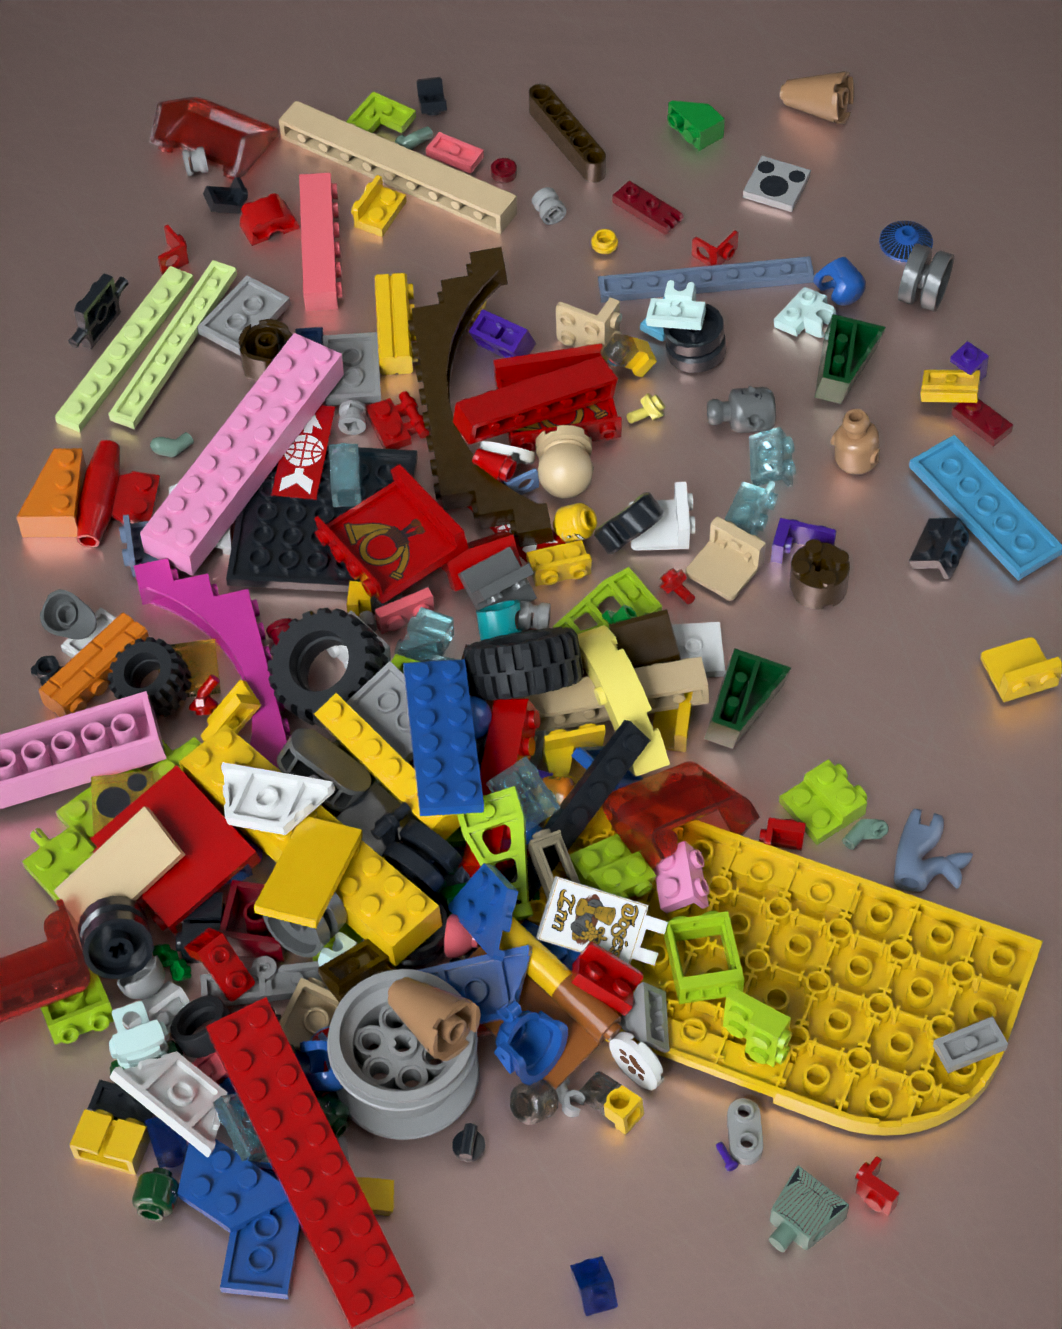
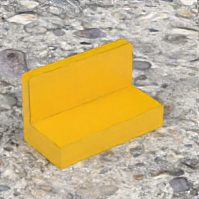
[200,680,262,741]
[653,691,693,752]

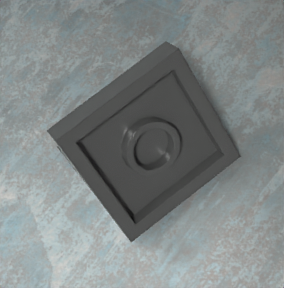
[458,547,537,610]

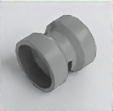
[532,187,566,225]
[518,601,551,631]

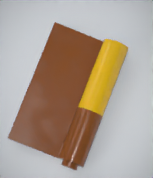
[469,916,622,1092]

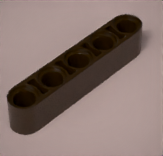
[529,84,606,183]

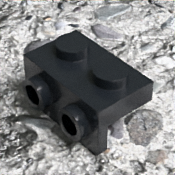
[909,518,969,579]

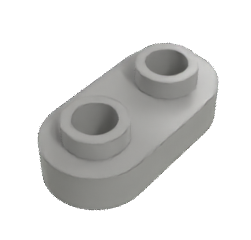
[727,1098,763,1165]

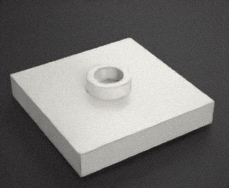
[672,622,725,678]

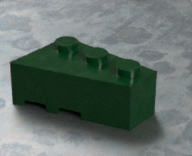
[814,314,886,404]
[704,648,791,749]

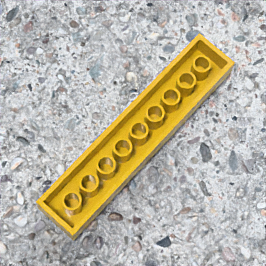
[179,724,442,966]

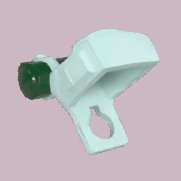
[109,1001,183,1084]

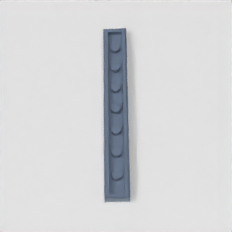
[598,256,815,303]

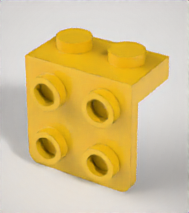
[981,637,1062,702]

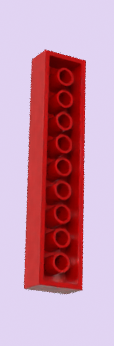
[206,997,415,1329]

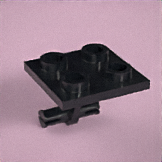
[336,782,420,858]

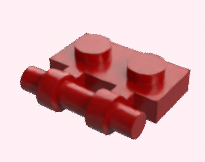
[366,391,429,449]

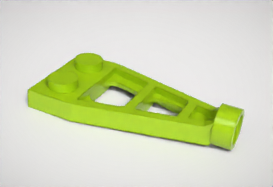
[553,567,662,634]
[457,786,534,921]

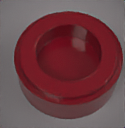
[491,158,517,183]

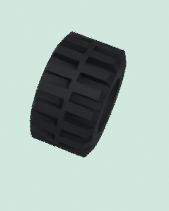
[108,637,192,720]

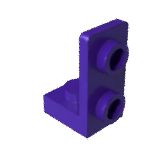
[771,518,837,564]

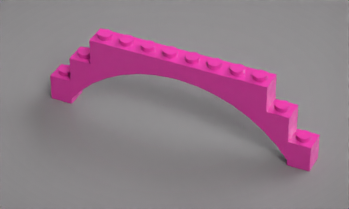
[134,558,291,838]

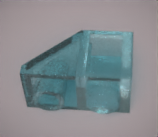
[329,443,362,507]
[395,607,455,662]

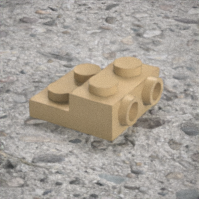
[279,977,339,1053]

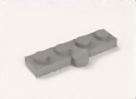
[200,956,330,1006]

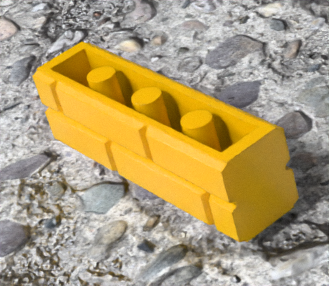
[374,273,418,375]

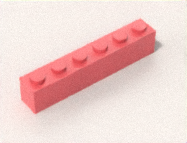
[299,173,343,312]

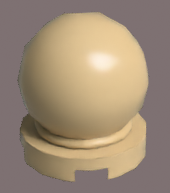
[535,425,594,498]

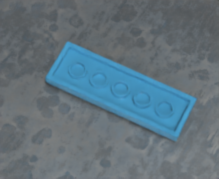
[909,435,1062,581]

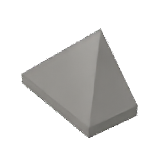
[619,982,669,1053]

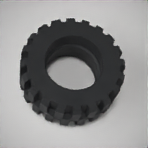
[267,608,388,728]
[463,627,584,700]

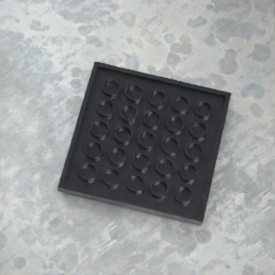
[226,446,418,595]

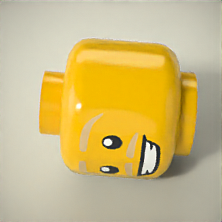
[553,502,597,543]

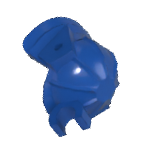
[494,1000,568,1085]

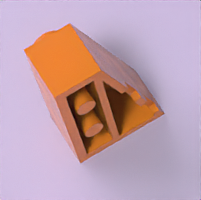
[17,448,87,537]

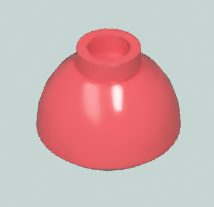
[444,913,479,958]

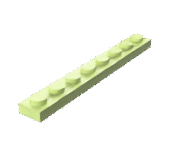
[109,260,237,429]
[55,266,194,432]

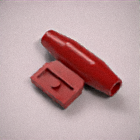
[77,440,160,548]

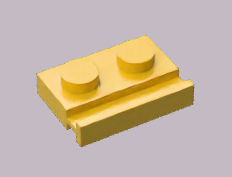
[921,370,980,403]

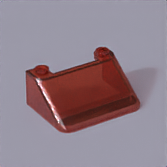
[149,97,279,180]
[602,761,760,871]
[0,899,91,1024]

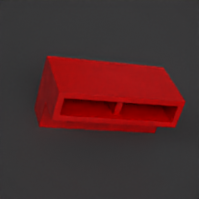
[441,531,522,591]

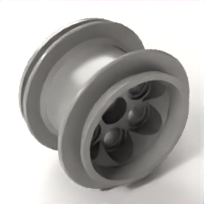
[327,969,480,1140]

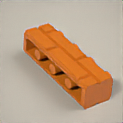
[38,612,149,717]

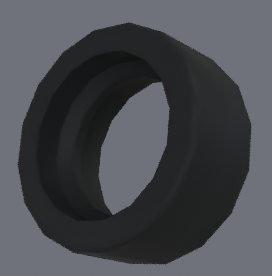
[170,995,232,1058]

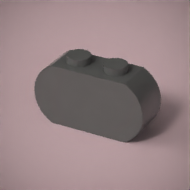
[277,728,371,812]

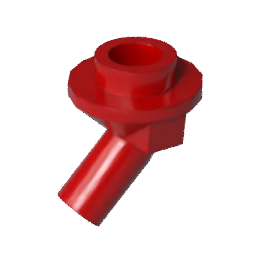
[659,568,695,605]
[189,674,220,715]

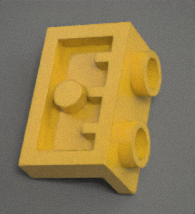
[351,175,407,237]
[526,540,592,587]

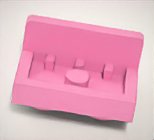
[652,841,709,913]

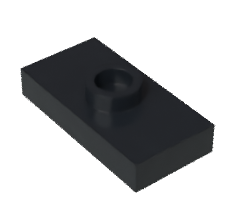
[87,1080,156,1130]

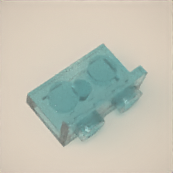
[749,427,796,487]
[724,481,778,536]
[486,757,560,832]
[213,1093,267,1162]

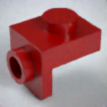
[759,817,806,851]
[855,1156,900,1216]

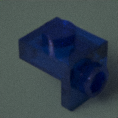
[570,1256,618,1316]

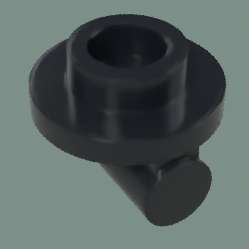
[452,1123,485,1162]

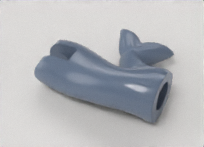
[894,809,973,892]

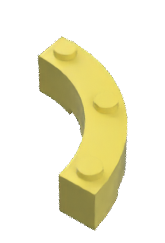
[577,625,670,776]

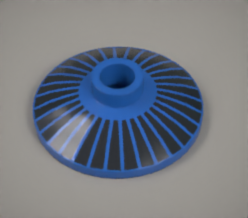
[879,221,933,262]

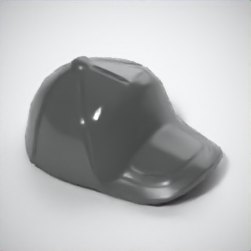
[40,589,97,640]

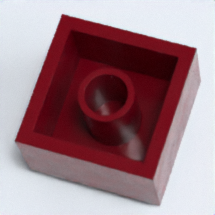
[219,880,287,962]

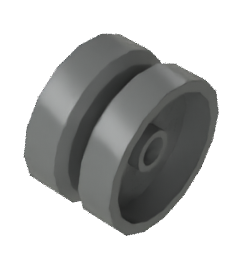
[898,244,954,312]
[263,892,347,958]

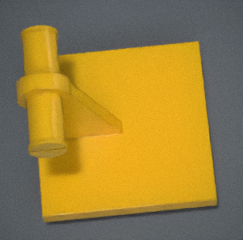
[542,723,606,777]

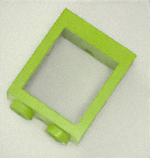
[664,911,744,1004]

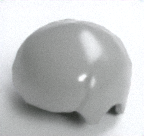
[117,955,165,999]

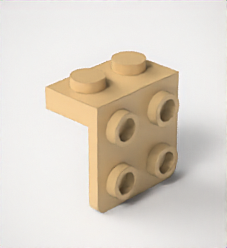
[556,297,622,360]
[686,516,766,600]

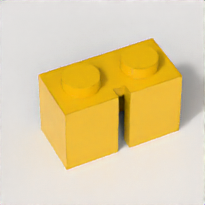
[69,1109,150,1175]

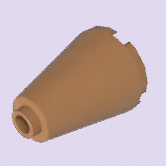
[780,71,854,124]
[388,977,481,1061]

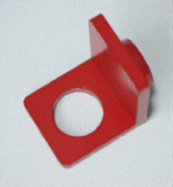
[158,224,189,275]
[692,230,739,266]

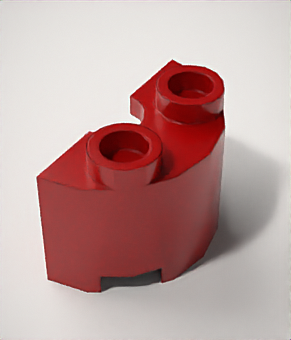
[240,193,300,246]

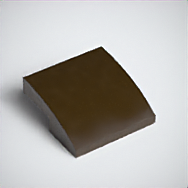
[318,938,393,1003]

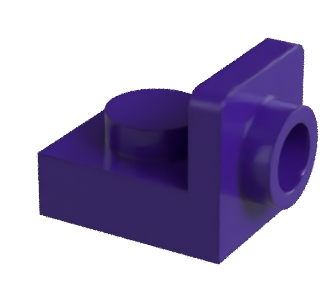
[950,341,989,381]

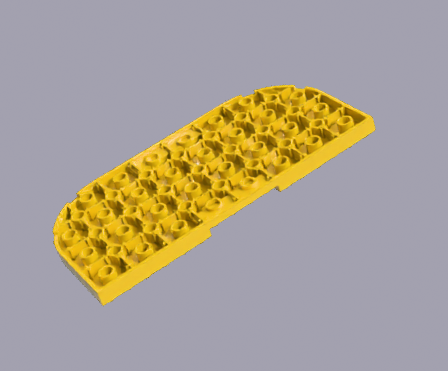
[518,775,1043,1136]

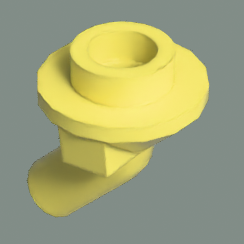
[626,393,665,424]

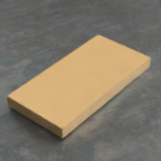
[54,806,185,924]

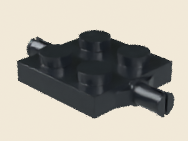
[68,273,129,350]

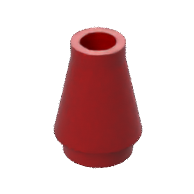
[472,448,517,482]

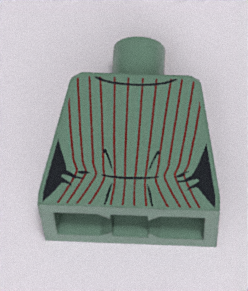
[768,1165,849,1252]

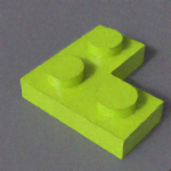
[346,92,416,133]

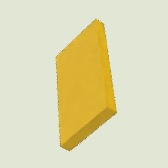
[254,816,363,929]

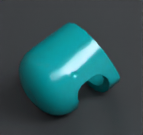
[476,600,522,640]

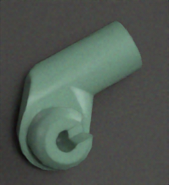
[150,432,194,457]

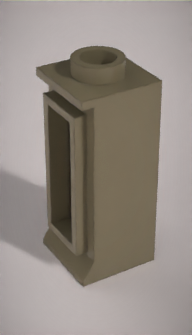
[527,829,580,900]

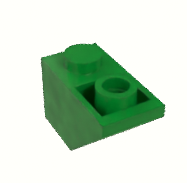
[667,100,725,151]

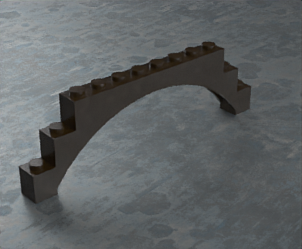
[408,247,554,547]

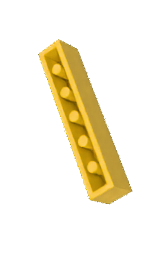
[314,693,460,840]

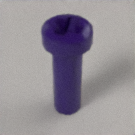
[716,1142,738,1172]

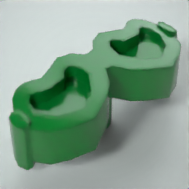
[153,944,192,981]

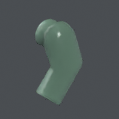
[395,126,433,150]
[842,819,889,850]

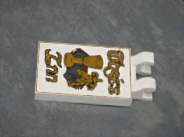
[536,876,668,966]

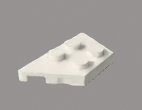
[221,762,335,835]
[110,1051,227,1157]

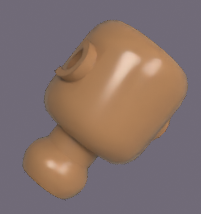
[831,409,880,475]

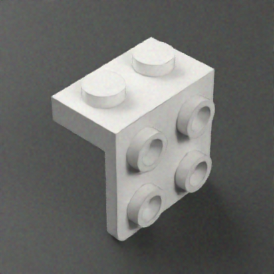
[629,482,695,551]

